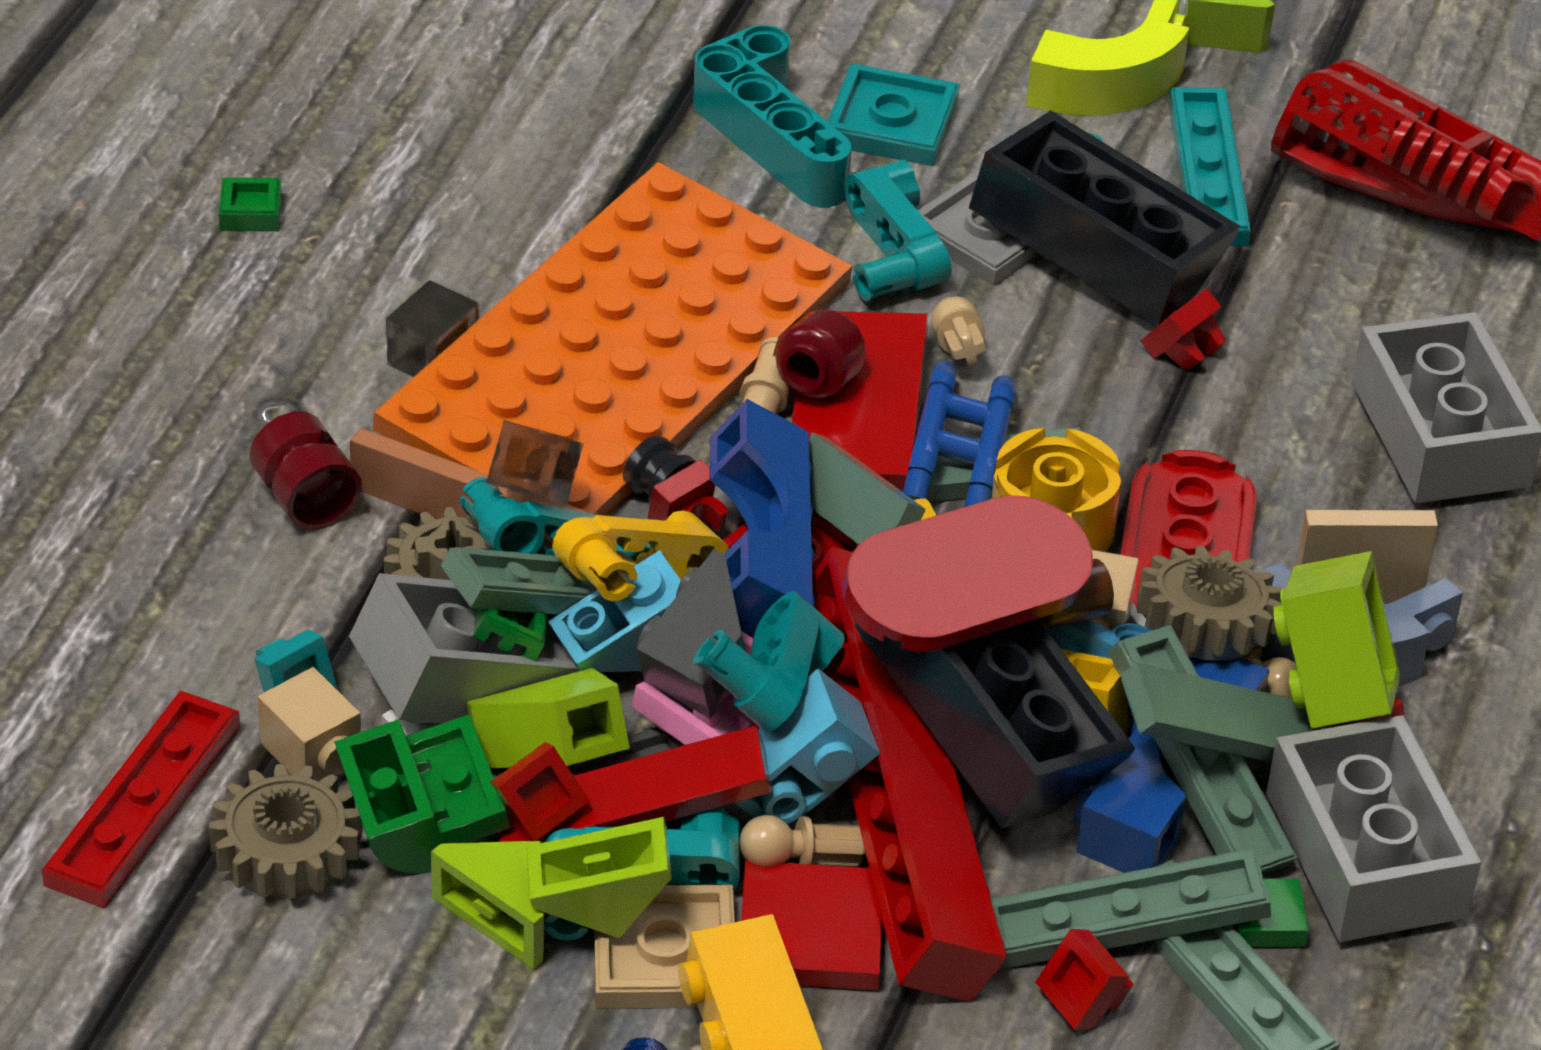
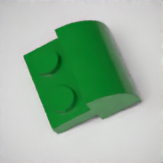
[334,714,511,873]

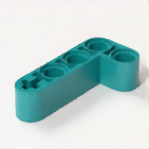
[693,25,852,208]

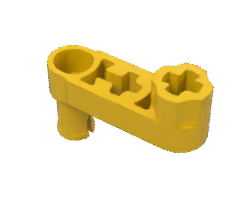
[553,511,729,602]

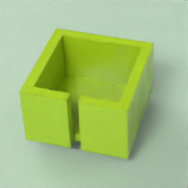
[1274,551,1401,728]

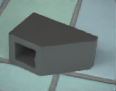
[636,549,745,719]

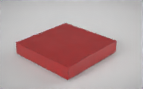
[741,860,882,991]

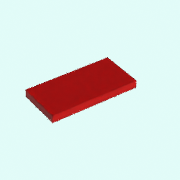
[792,311,928,491]

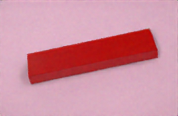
[42,690,240,909]
[498,725,772,843]

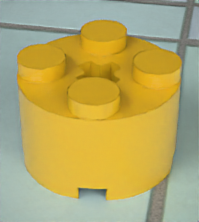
[991,428,1121,552]

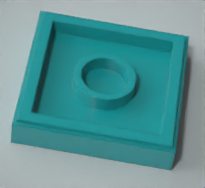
[827,63,960,166]

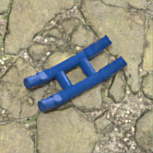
[903,360,1016,507]

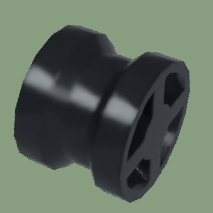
[623,435,697,502]

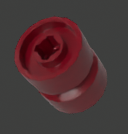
[249,411,362,530]

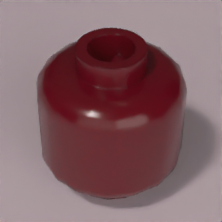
[775,309,866,399]

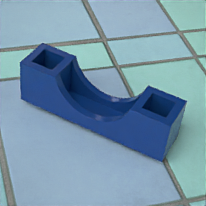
[710,399,815,637]
[1073,656,1270,873]

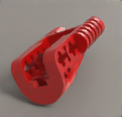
[1271,60,1541,241]

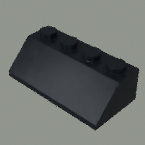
[969,110,1240,326]
[854,619,1135,829]

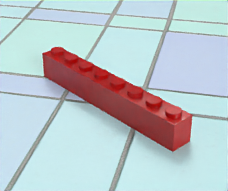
[812,546,1007,1002]

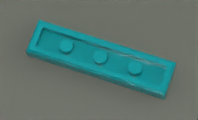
[1168,87,1251,246]

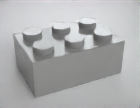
[1352,312,1541,504]
[1266,715,1481,942]

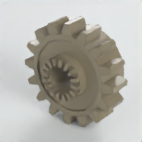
[1136,546,1283,661]
[209,764,362,899]

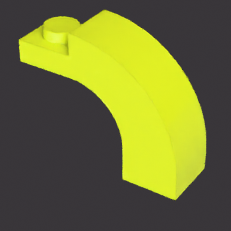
[1026,0,1190,116]

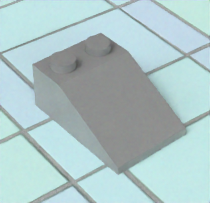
[349,573,580,724]

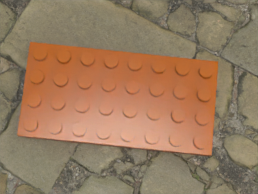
[373,162,852,516]

